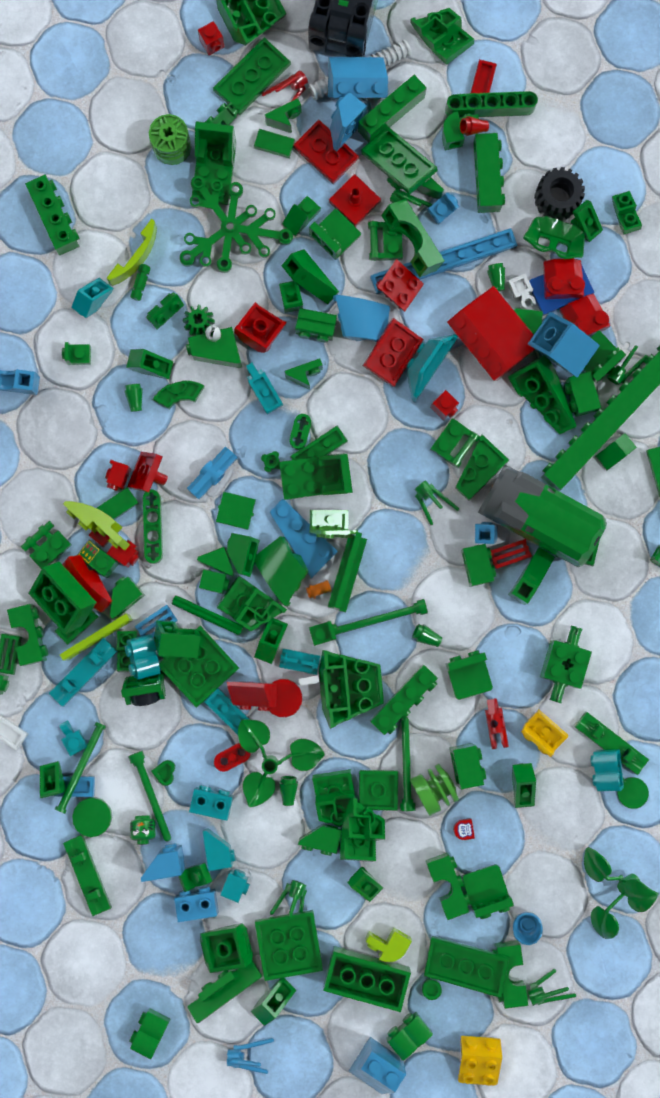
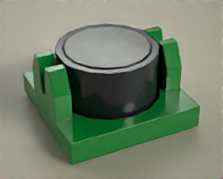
[121,671,166,706]

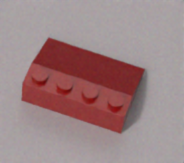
[447,286,535,381]

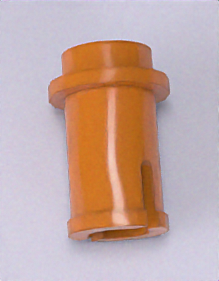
[306,580,332,599]

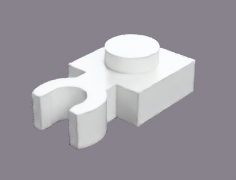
[507,273,536,309]

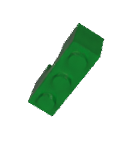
[7,604,48,666]
[425,852,471,920]
[492,940,529,1009]

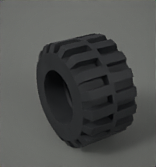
[534,167,585,221]

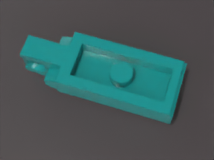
[246,362,283,415]

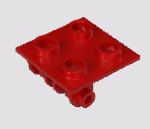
[376,259,424,312]

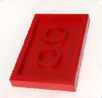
[293,119,359,185]
[362,318,424,387]

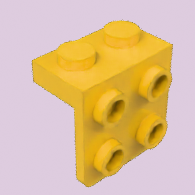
[458,1035,502,1086]

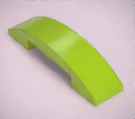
[107,219,157,286]

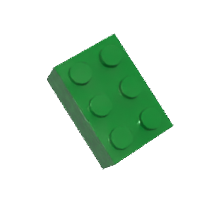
[28,561,97,634]

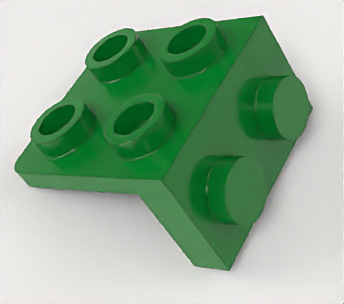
[445,650,493,700]
[462,864,514,919]

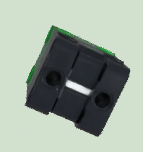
[308,0,378,57]

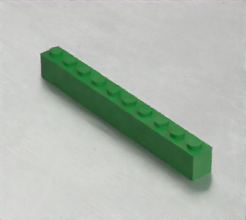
[541,345,660,491]

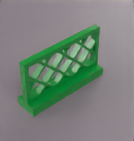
[328,532,367,613]

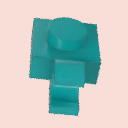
[59,720,87,756]

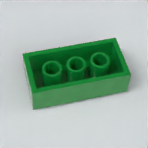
[323,946,411,1012]

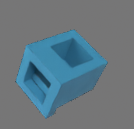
[475,522,498,544]

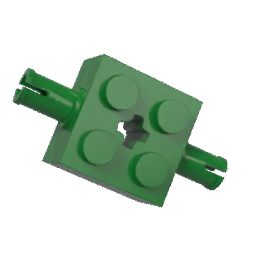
[540,626,592,703]

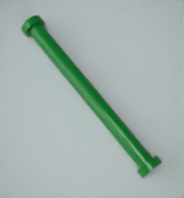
[55,722,106,814]

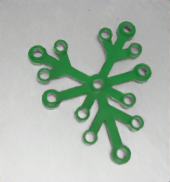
[179,176,293,273]

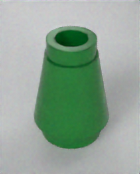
[487,263,505,291]
[124,384,143,412]
[412,624,442,647]
[279,776,298,806]

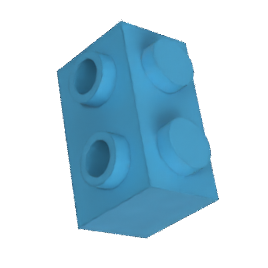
[174,887,219,922]

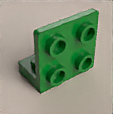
[309,209,361,260]
[583,330,626,383]

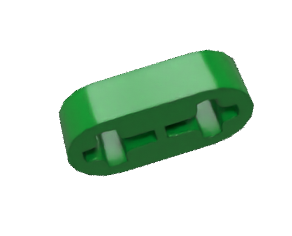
[290,414,311,450]

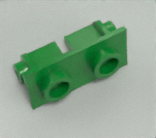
[205,102,238,125]
[146,292,184,330]

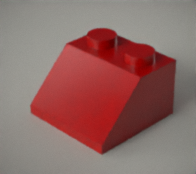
[227,682,277,711]

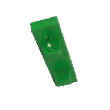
[574,712,649,775]
[63,835,112,917]

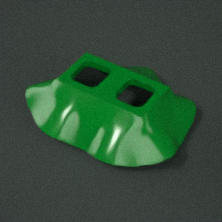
[523,216,585,259]

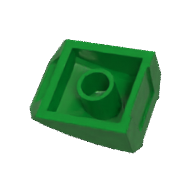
[200,923,253,973]

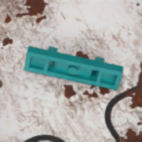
[49,638,118,707]

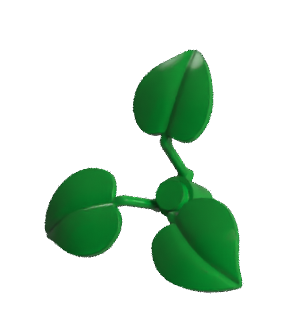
[238,719,325,807]
[584,847,659,939]

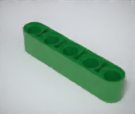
[445,91,538,118]

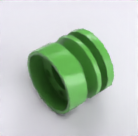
[148,114,192,165]
[410,764,459,816]

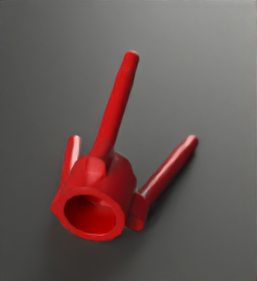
[261,70,308,101]

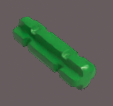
[130,264,151,301]

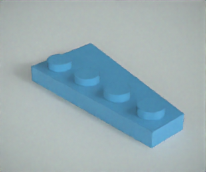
[270,499,338,579]

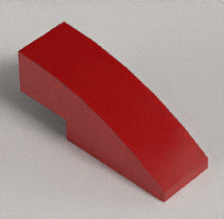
[62,555,112,612]

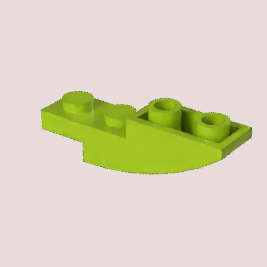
[63,501,130,550]

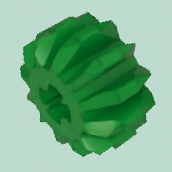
[182,304,215,336]

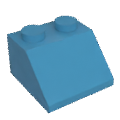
[330,92,367,152]
[141,843,186,882]

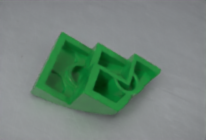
[410,8,474,65]
[255,536,308,607]
[217,575,287,631]
[312,769,356,827]
[340,798,385,862]

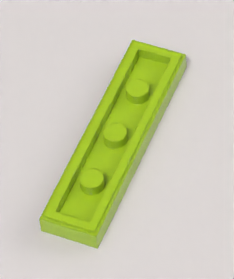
[59,613,133,661]

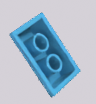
[328,57,388,98]

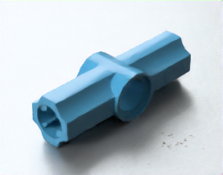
[187,446,238,500]

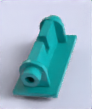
[279,649,321,675]

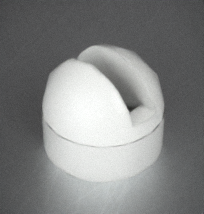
[205,325,221,342]

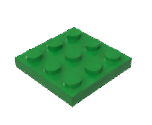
[159,625,239,708]
[255,910,323,981]

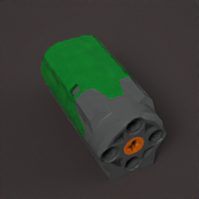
[478,464,607,567]

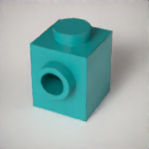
[220,869,250,903]

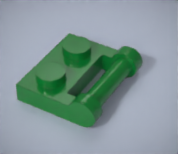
[368,221,403,261]
[430,418,480,468]

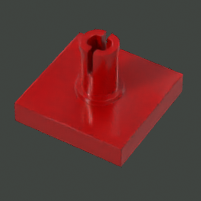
[329,174,381,227]
[127,452,168,492]

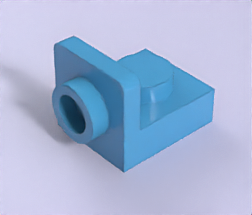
[427,192,459,224]

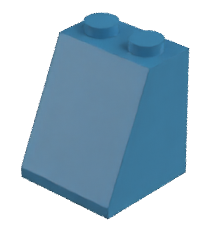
[528,312,600,377]
[349,1037,406,1094]

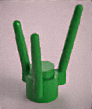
[390,188,433,207]
[607,345,648,385]
[414,480,459,525]
[270,880,307,919]
[527,969,576,1006]

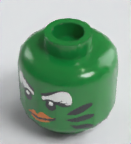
[130,815,156,845]

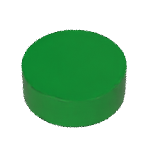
[422,978,442,1000]

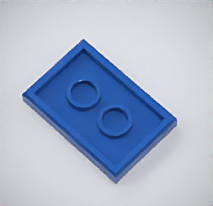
[529,259,595,316]

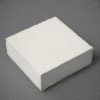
[299,675,319,686]

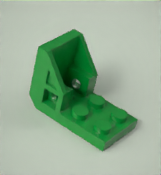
[191,121,236,205]
[279,453,353,500]

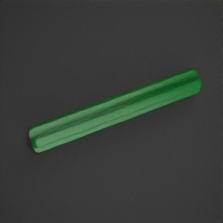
[172,595,243,635]

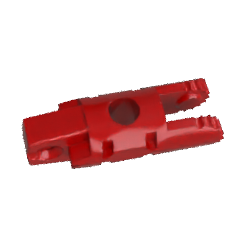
[485,698,509,749]

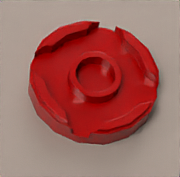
[269,679,302,717]

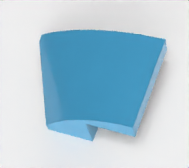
[333,295,390,342]

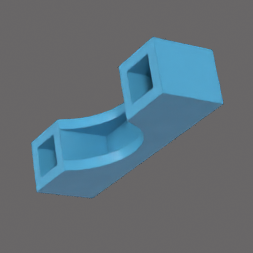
[0,369,40,395]

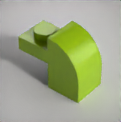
[365,927,412,962]

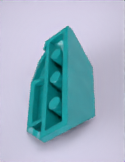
[406,334,458,402]

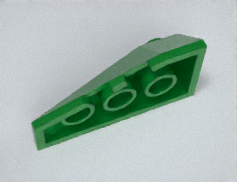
[508,355,576,434]

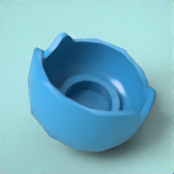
[513,912,543,946]

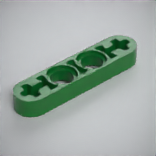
[143,489,163,564]

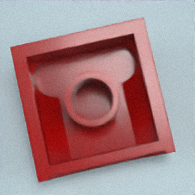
[543,258,585,299]
[560,294,611,337]
[234,302,287,353]

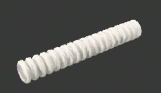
[309,39,411,101]

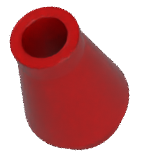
[460,116,489,136]

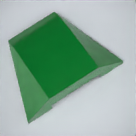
[216,0,287,46]
[319,650,384,729]

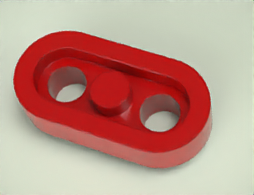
[214,743,251,772]

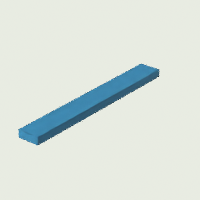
[370,228,517,295]

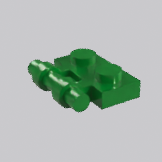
[21,521,72,570]

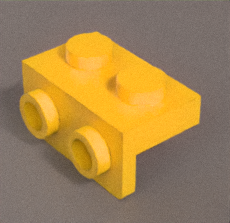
[521,709,568,757]

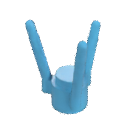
[227,1038,274,1074]

